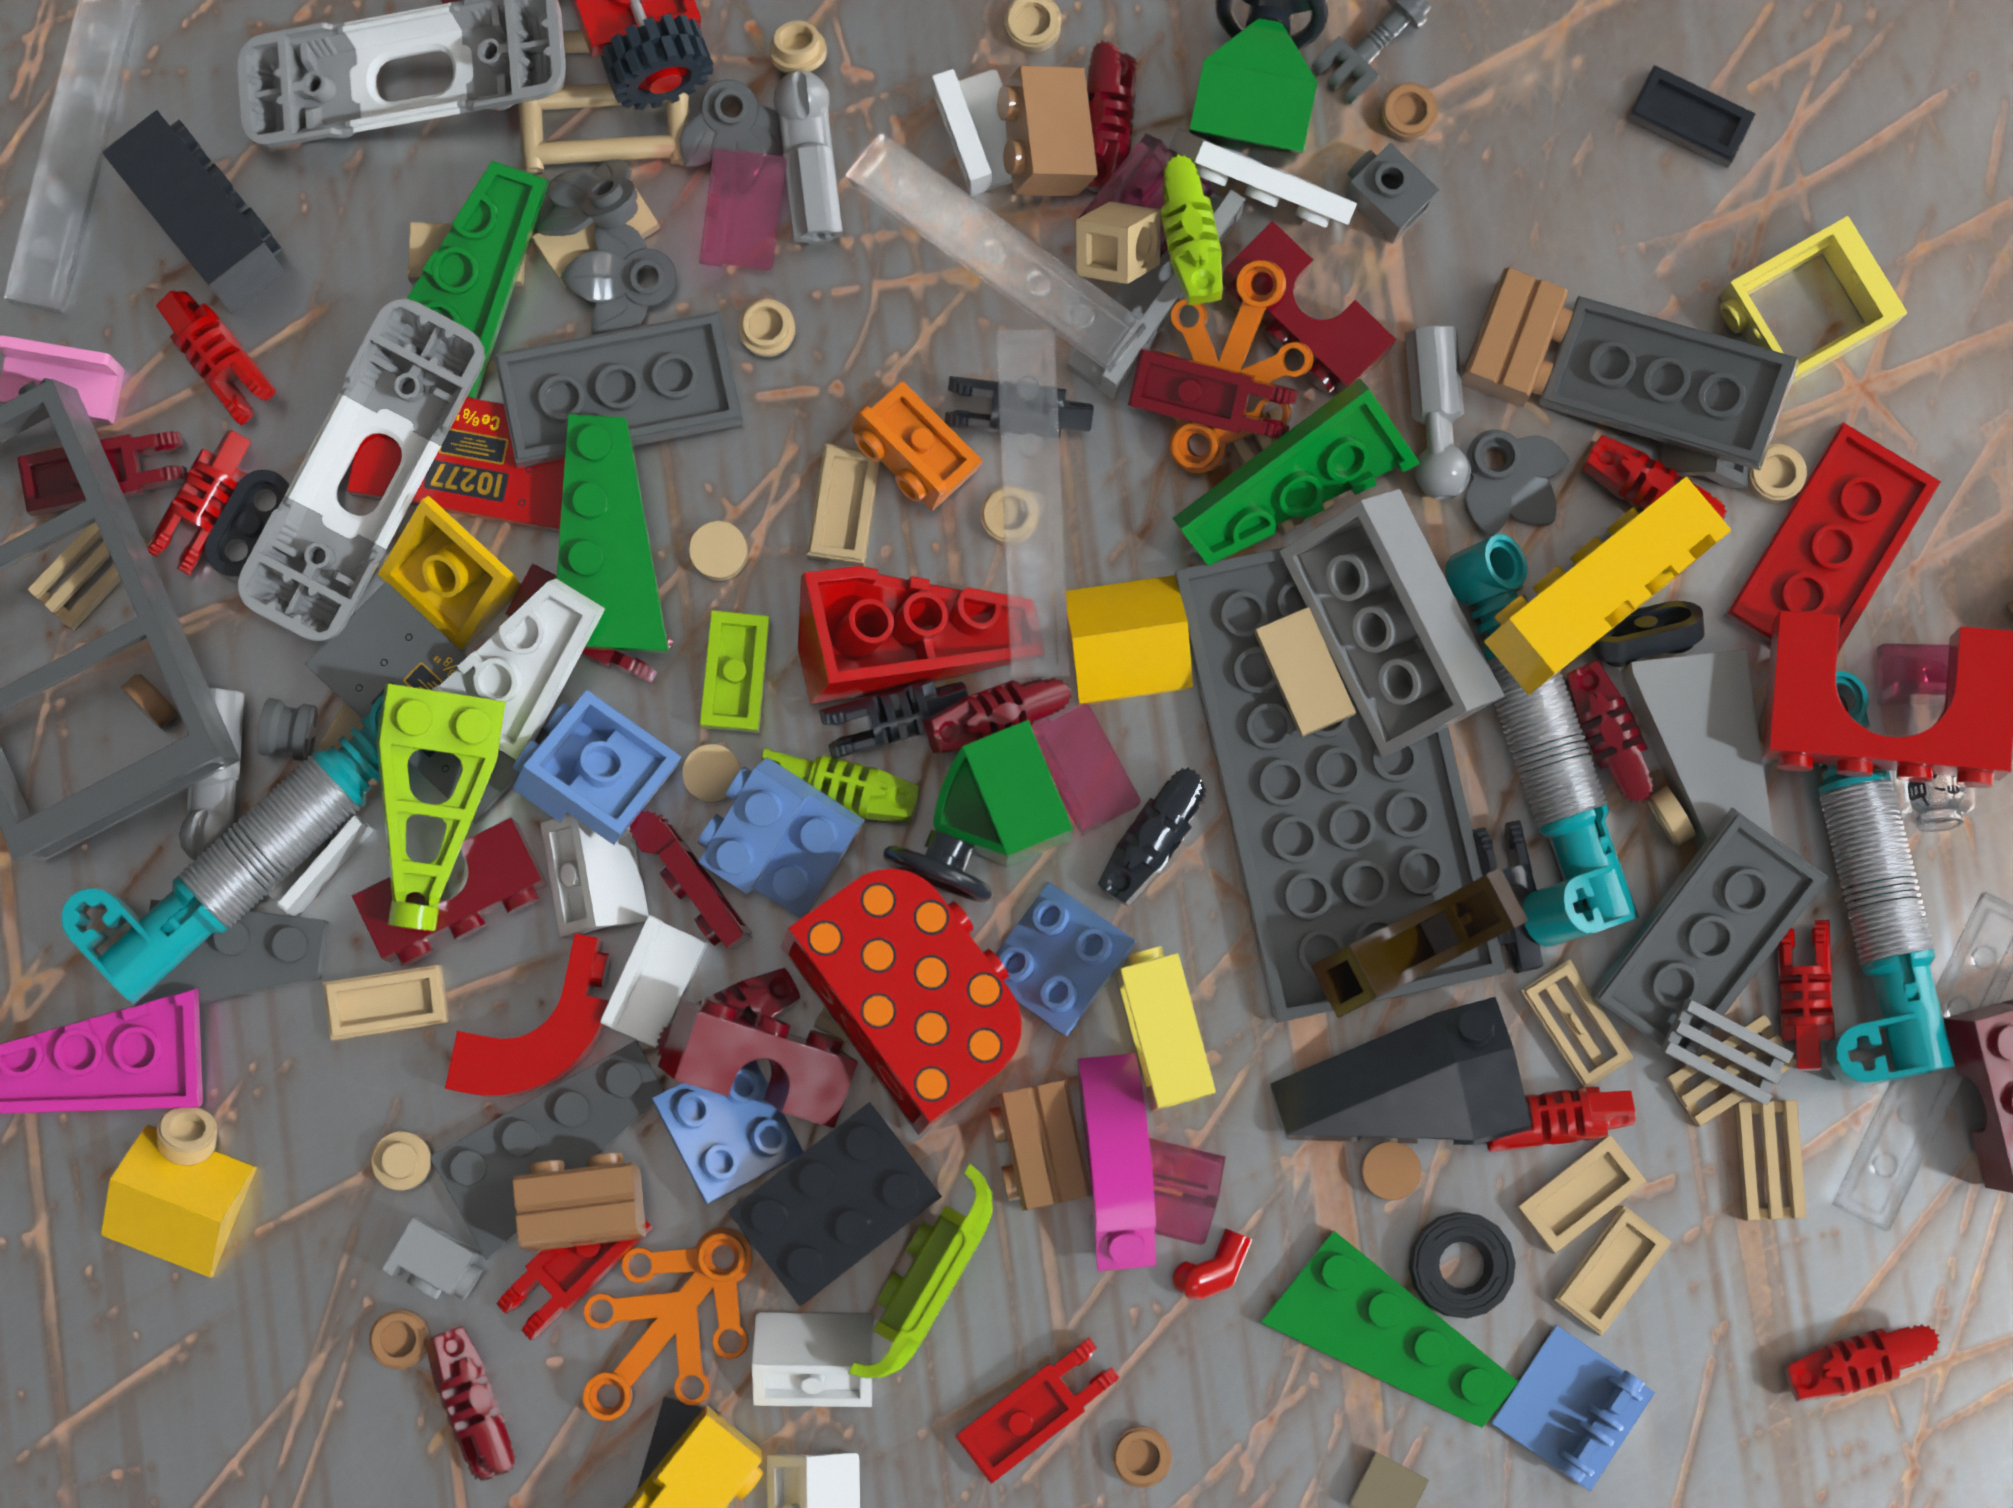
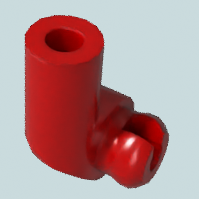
[1172,1228,1252,1301]

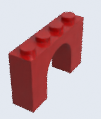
[1762,610,2013,788]

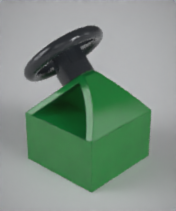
[1189,0,1328,154]
[883,720,1074,903]

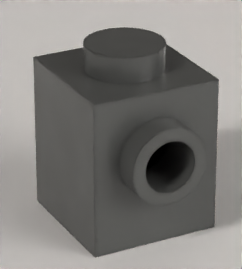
[1345,142,1440,244]

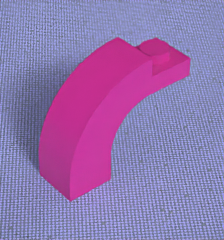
[1077,1053,1157,1271]

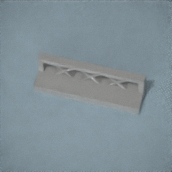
[1067,185,1245,400]

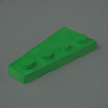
[403,161,549,399]
[1172,378,1421,566]
[556,414,670,654]
[1259,1230,1518,1428]

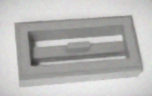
[1660,998,1794,1105]

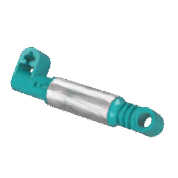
[1445,534,1639,947]
[1818,671,1955,1087]
[61,695,383,1004]

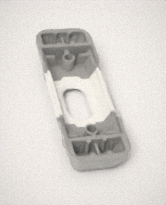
[237,0,566,147]
[238,299,485,642]

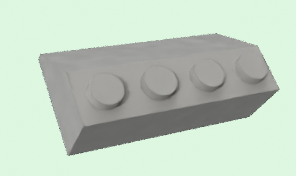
[1279,489,1505,758]

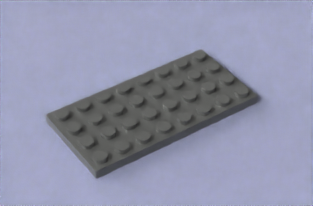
[1174,547,1506,1024]

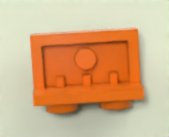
[851,380,983,512]

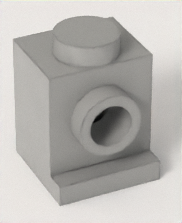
[382,1218,482,1300]

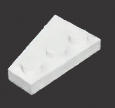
[1169,127,1357,228]
[432,579,605,760]

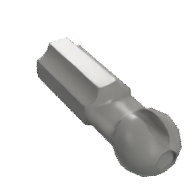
[774,70,843,244]
[1405,325,1471,500]
[179,688,244,860]

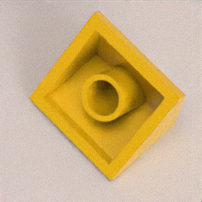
[377,496,521,651]
[1062,575,1193,705]
[101,1125,257,1278]

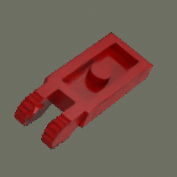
[496,1218,654,1341]
[955,1337,1120,1484]

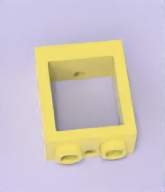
[1719,216,1908,384]
[1116,947,1216,1111]

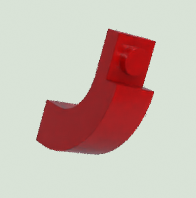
[445,933,610,1097]

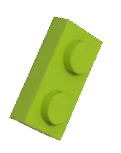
[700,611,770,733]

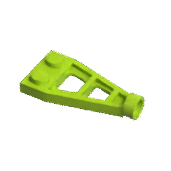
[377,684,506,931]

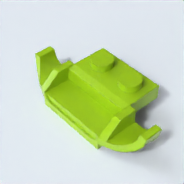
[848,1164,993,1378]

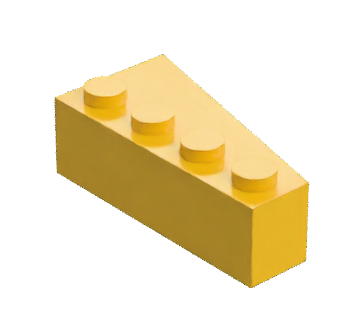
[1484,476,1732,695]
[622,1405,763,1508]

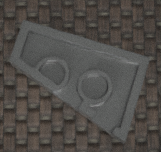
[135,899,329,1005]

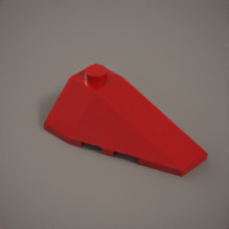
[798,566,1045,704]

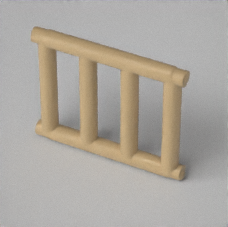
[519,30,690,174]

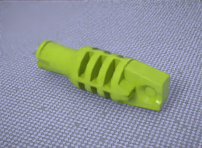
[761,747,920,824]

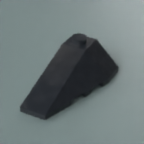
[1270,997,1531,1145]

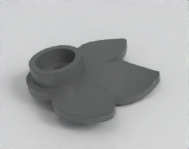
[680,79,784,194]
[537,160,638,236]
[561,224,677,335]
[1466,430,1569,536]

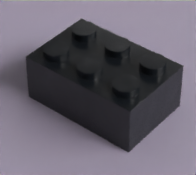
[101,110,286,314]
[727,1102,942,1307]

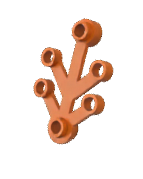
[1164,260,1313,474]
[583,1227,753,1421]

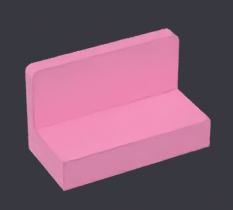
[0,335,125,425]

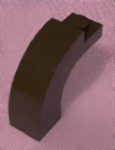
[1311,868,1528,1018]

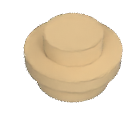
[770,21,827,73]
[738,299,795,357]
[372,1131,432,1191]

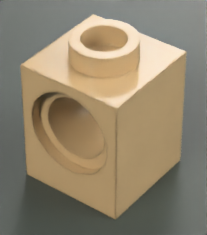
[1076,202,1161,284]

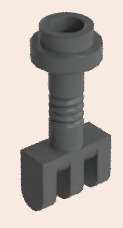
[1311,0,1431,105]

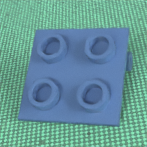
[995,882,1137,1036]
[651,1060,804,1204]
[1491,1325,1655,1491]

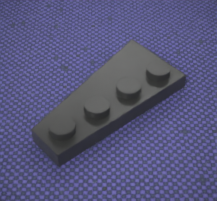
[430,1040,665,1260]

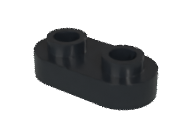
[205,470,290,580]
[1591,601,1705,667]

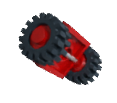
[570,0,714,110]

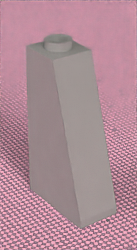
[1621,649,1773,851]

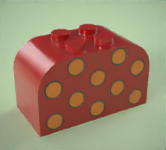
[781,869,1022,1135]

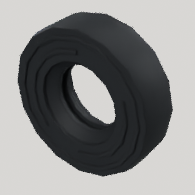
[1409,1212,1516,1319]

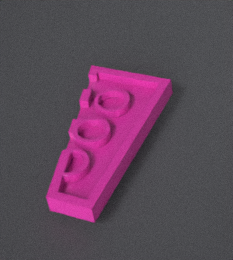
[0,988,203,1114]

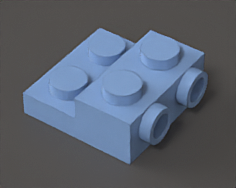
[512,690,682,845]
[698,757,865,919]

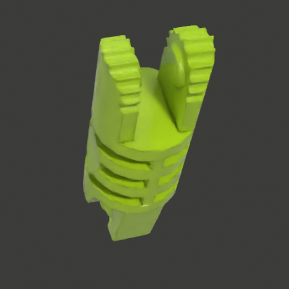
[1160,154,1223,305]

